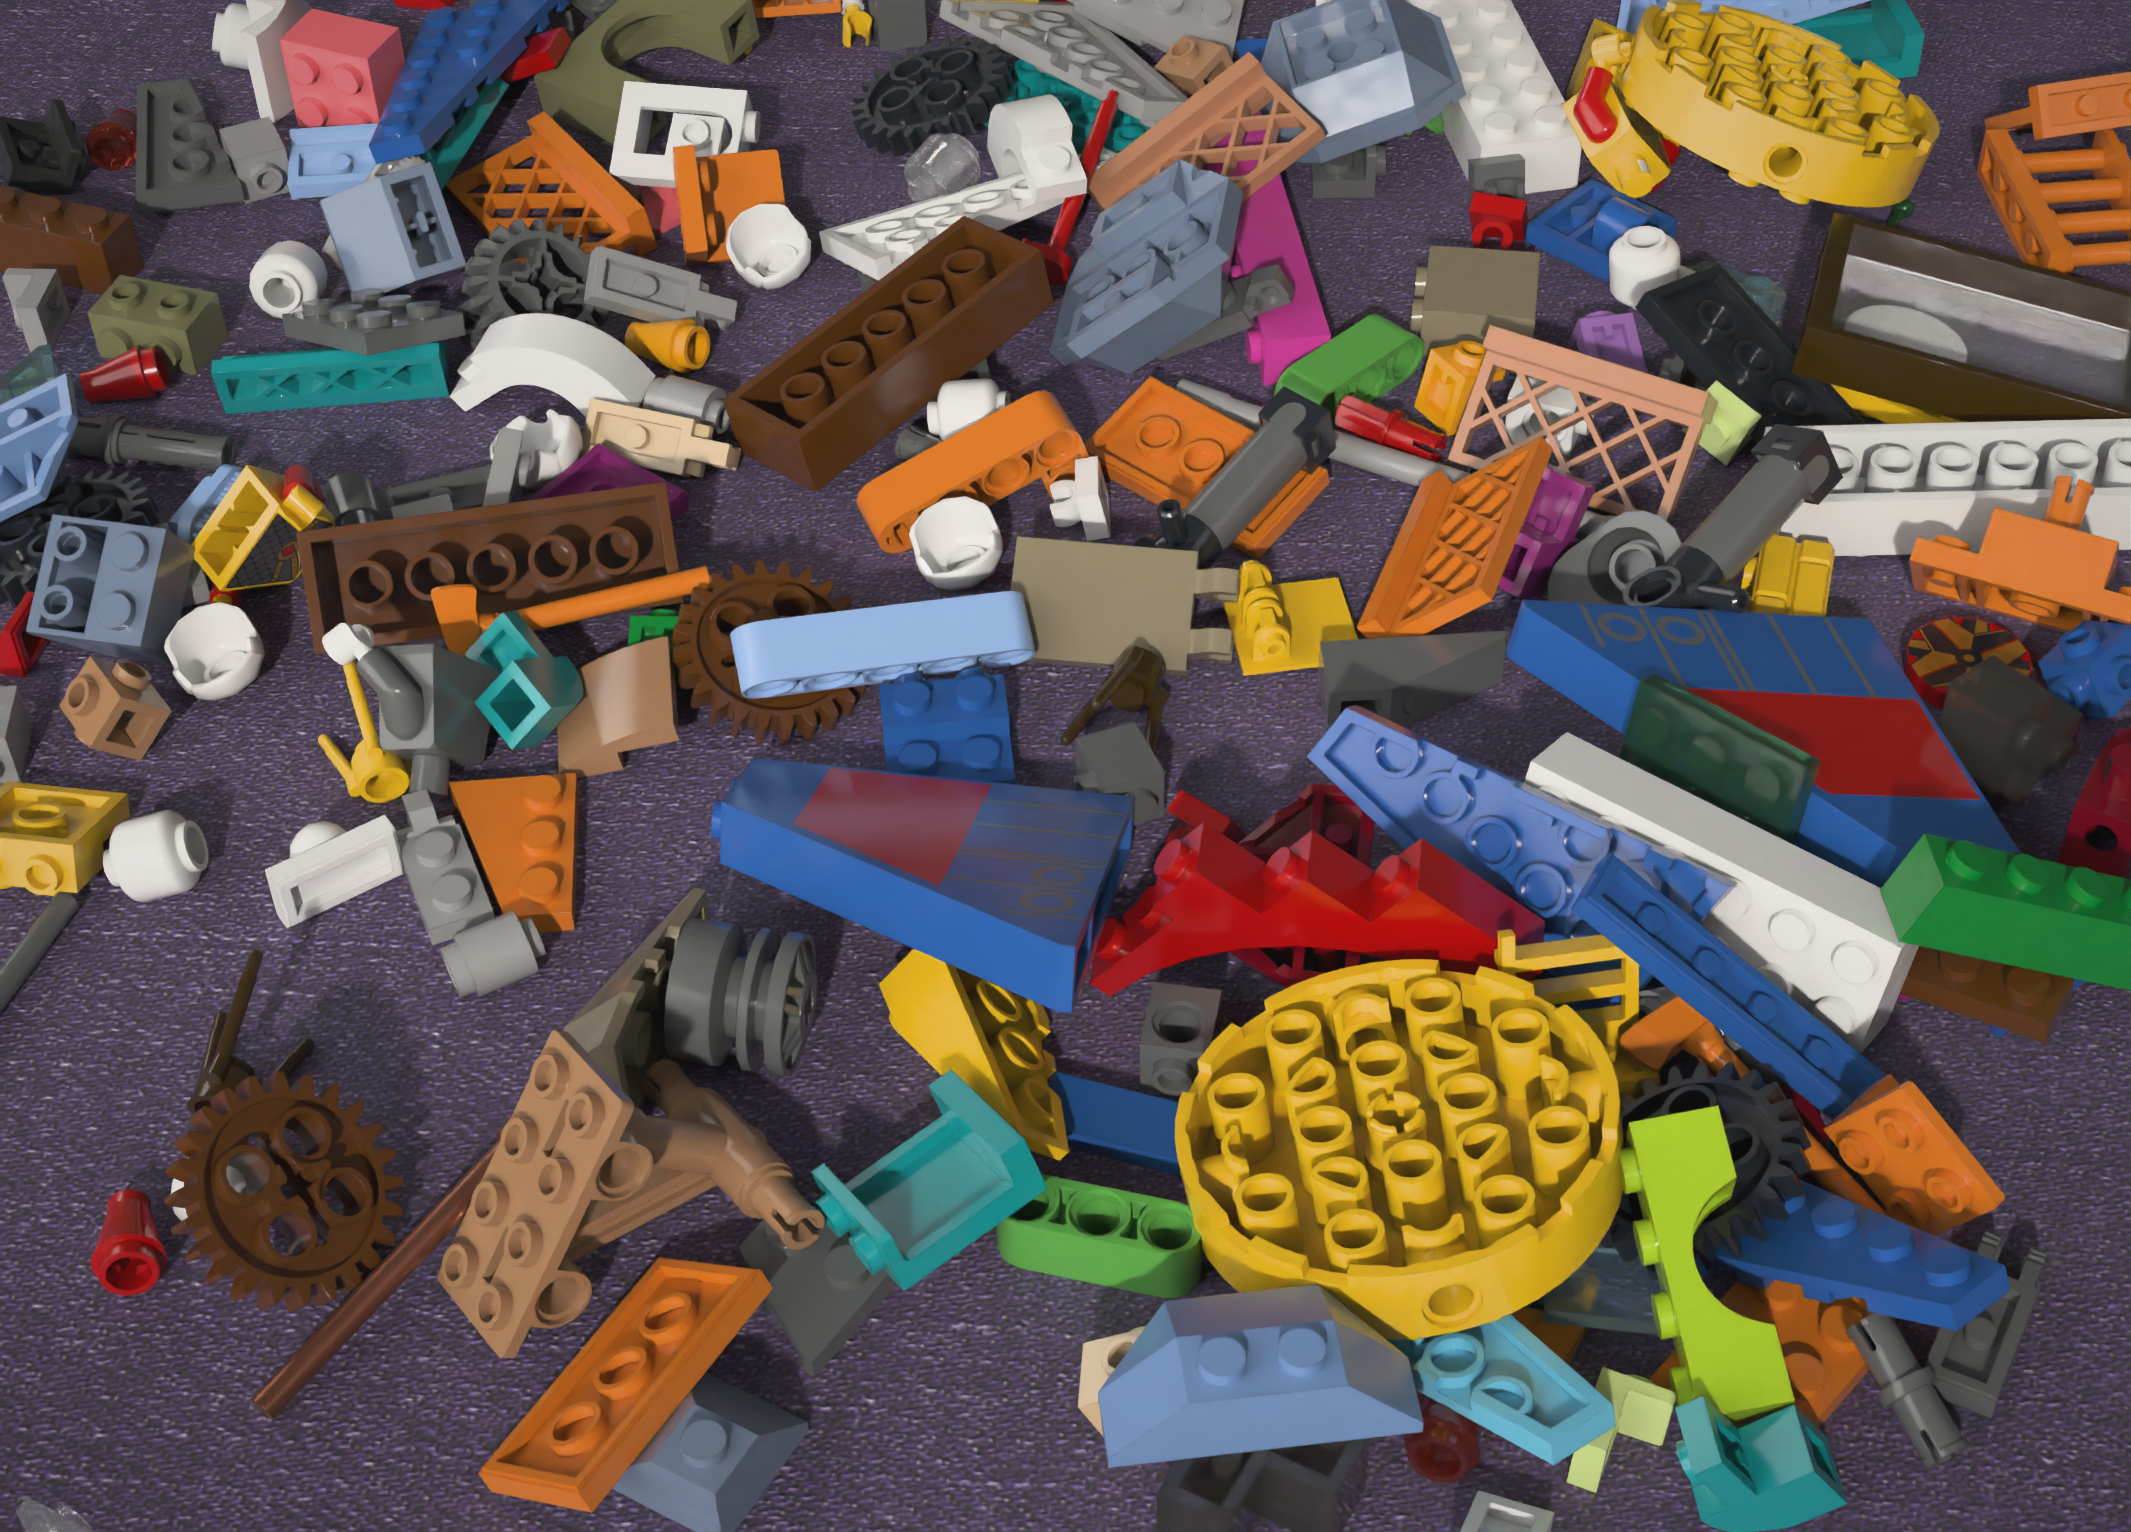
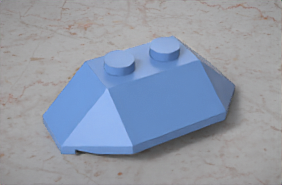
[0,373,79,522]
[1098,1284,1424,1468]

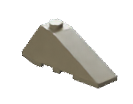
[563,888,710,1110]

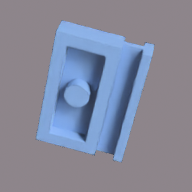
[287,123,378,199]

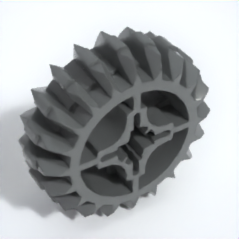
[462,217,609,334]

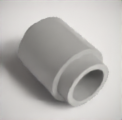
[643,375,730,441]
[440,911,546,998]

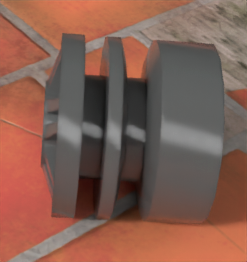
[664,918,817,1076]

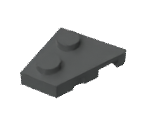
[738,1218,896,1378]

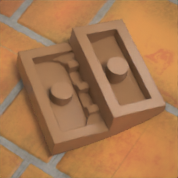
[557,636,679,779]

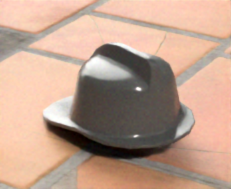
[1548,510,1682,605]

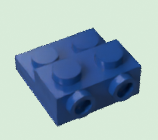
[879,668,1016,785]

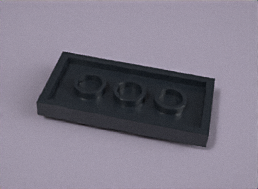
[1635,263,1865,444]

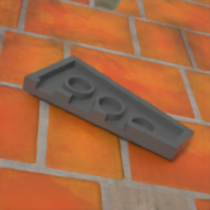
[136,78,245,214]

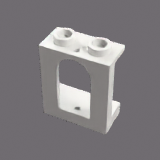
[609,81,761,200]

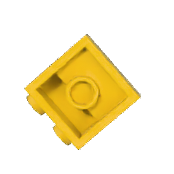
[0,781,130,896]

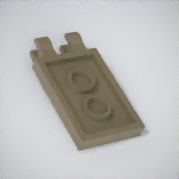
[1011,536,1240,676]

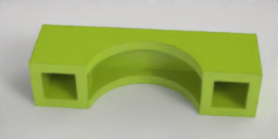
[1619,1106,1795,1428]

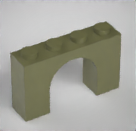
[534,0,760,144]

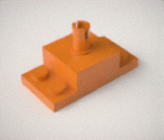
[1909,476,2131,633]

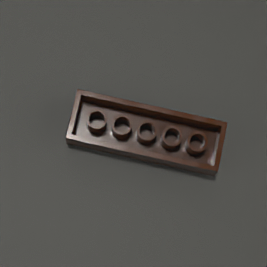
[723,216,1054,493]
[296,482,684,656]

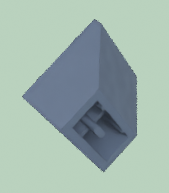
[319,162,466,296]
[26,514,195,664]

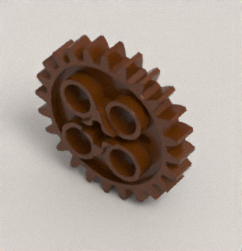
[671,559,866,745]
[164,1071,403,1312]

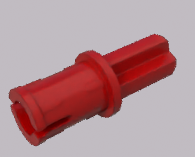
[1334,395,1447,463]

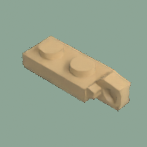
[581,398,741,478]

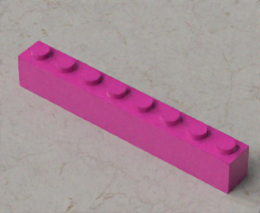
[1193,94,1331,386]

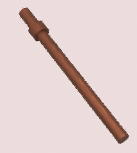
[251,1117,511,1420]

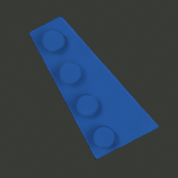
[1694,1179,2011,1331]

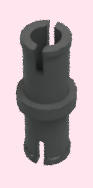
[1845,1313,1971,1470]

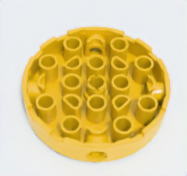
[1618,0,1940,207]
[1175,959,1624,1340]

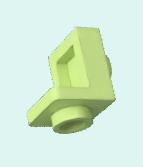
[1682,380,1762,466]
[1566,1367,1676,1493]

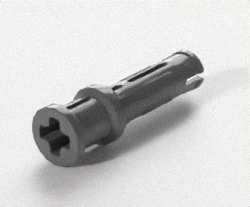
[67,410,236,471]

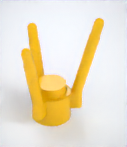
[318,661,412,803]

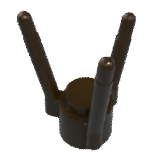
[1060,646,1169,756]
[188,949,314,1114]

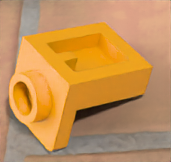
[1414,341,1506,436]

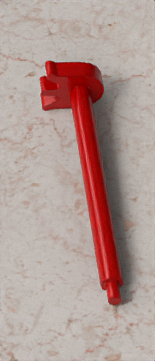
[1022,90,1119,285]

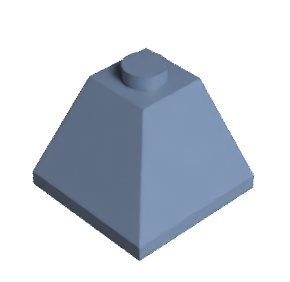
[612,1372,809,1532]

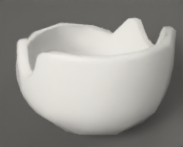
[726,204,811,290]
[489,409,583,490]
[909,496,1003,591]
[164,602,265,701]

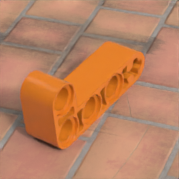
[856,391,1089,554]

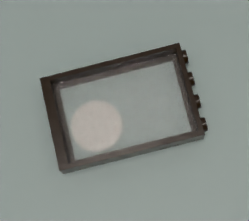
[1791,212,2131,422]

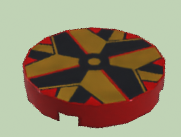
[1904,617,2032,717]

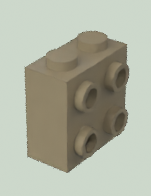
[1410,245,1540,356]

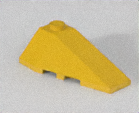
[879,948,1069,1161]

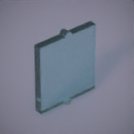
[1543,1247,1661,1335]

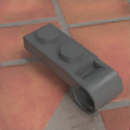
[323,464,492,527]

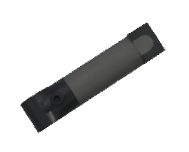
[1133,386,1336,570]
[1623,424,1843,614]

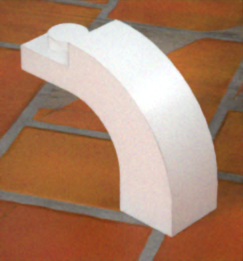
[987,94,1087,204]
[450,313,656,417]

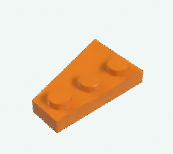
[449,773,579,933]

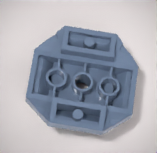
[1260,0,1466,163]
[1050,159,1243,374]

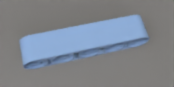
[730,591,1036,699]

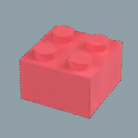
[279,8,405,128]

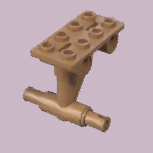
[437,1030,825,1359]

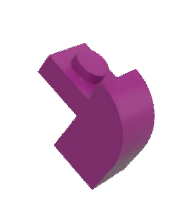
[1498,463,1596,598]

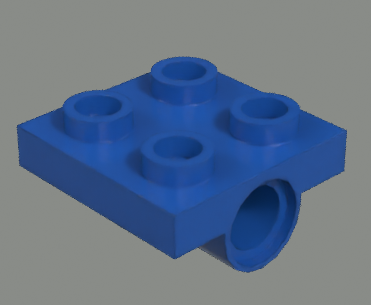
[1525,179,1678,283]

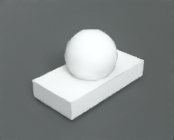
[265,814,405,928]

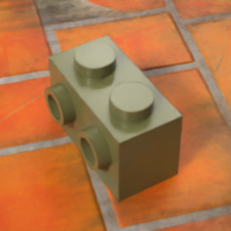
[87,275,228,375]

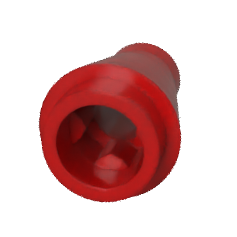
[80,344,170,405]
[91,1189,167,1296]

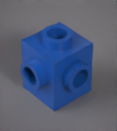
[2038,620,2131,720]

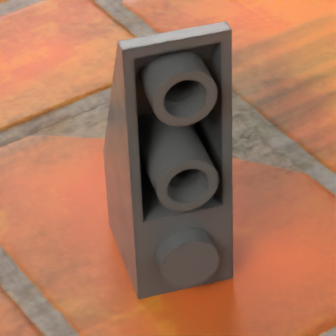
[1318,631,1507,732]

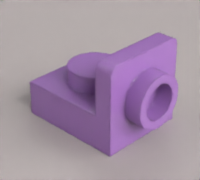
[1567,311,1647,373]

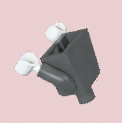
[322,623,499,799]

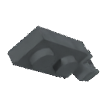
[1156,264,1294,361]

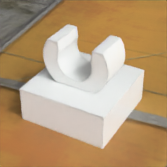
[1050,456,1111,541]

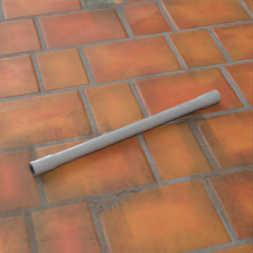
[1175,379,1616,540]

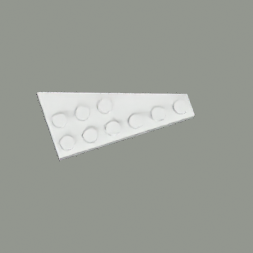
[819,148,1118,281]

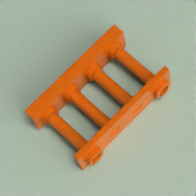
[1976,129,2131,274]

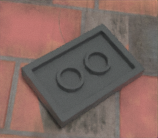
[282,289,466,356]

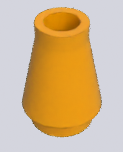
[625,319,710,374]

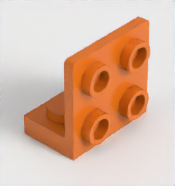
[672,145,785,266]
[1823,1074,2005,1236]

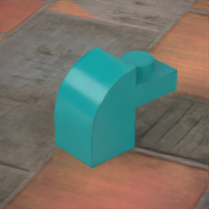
[465,611,584,750]
[1675,1396,1848,1532]

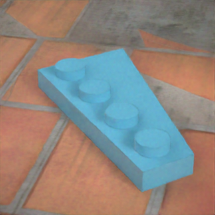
[1386,1314,1616,1465]

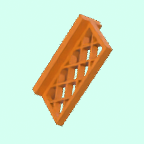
[1984,72,2131,141]
[445,111,657,263]
[1357,437,1553,639]

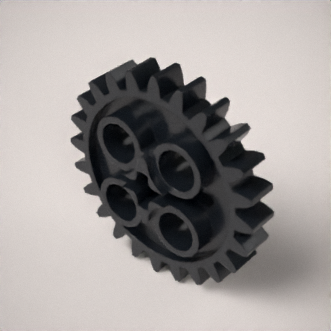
[850,37,1013,157]
[0,470,160,608]
[1601,1062,1811,1272]

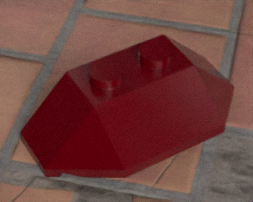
[1228,783,1375,988]

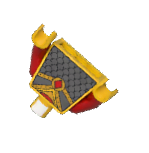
[1562,32,1681,199]
[191,465,335,607]

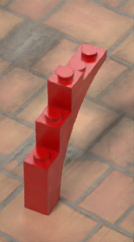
[1089,822,1545,996]

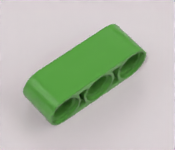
[1274,313,1425,428]
[996,1174,1202,1298]

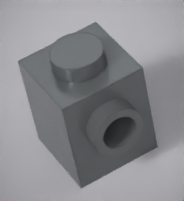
[1074,721,1165,826]

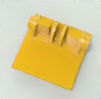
[1222,560,1358,676]

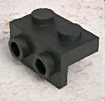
[0,99,86,195]

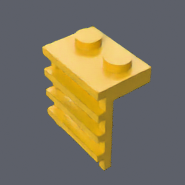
[1494,929,1660,1110]

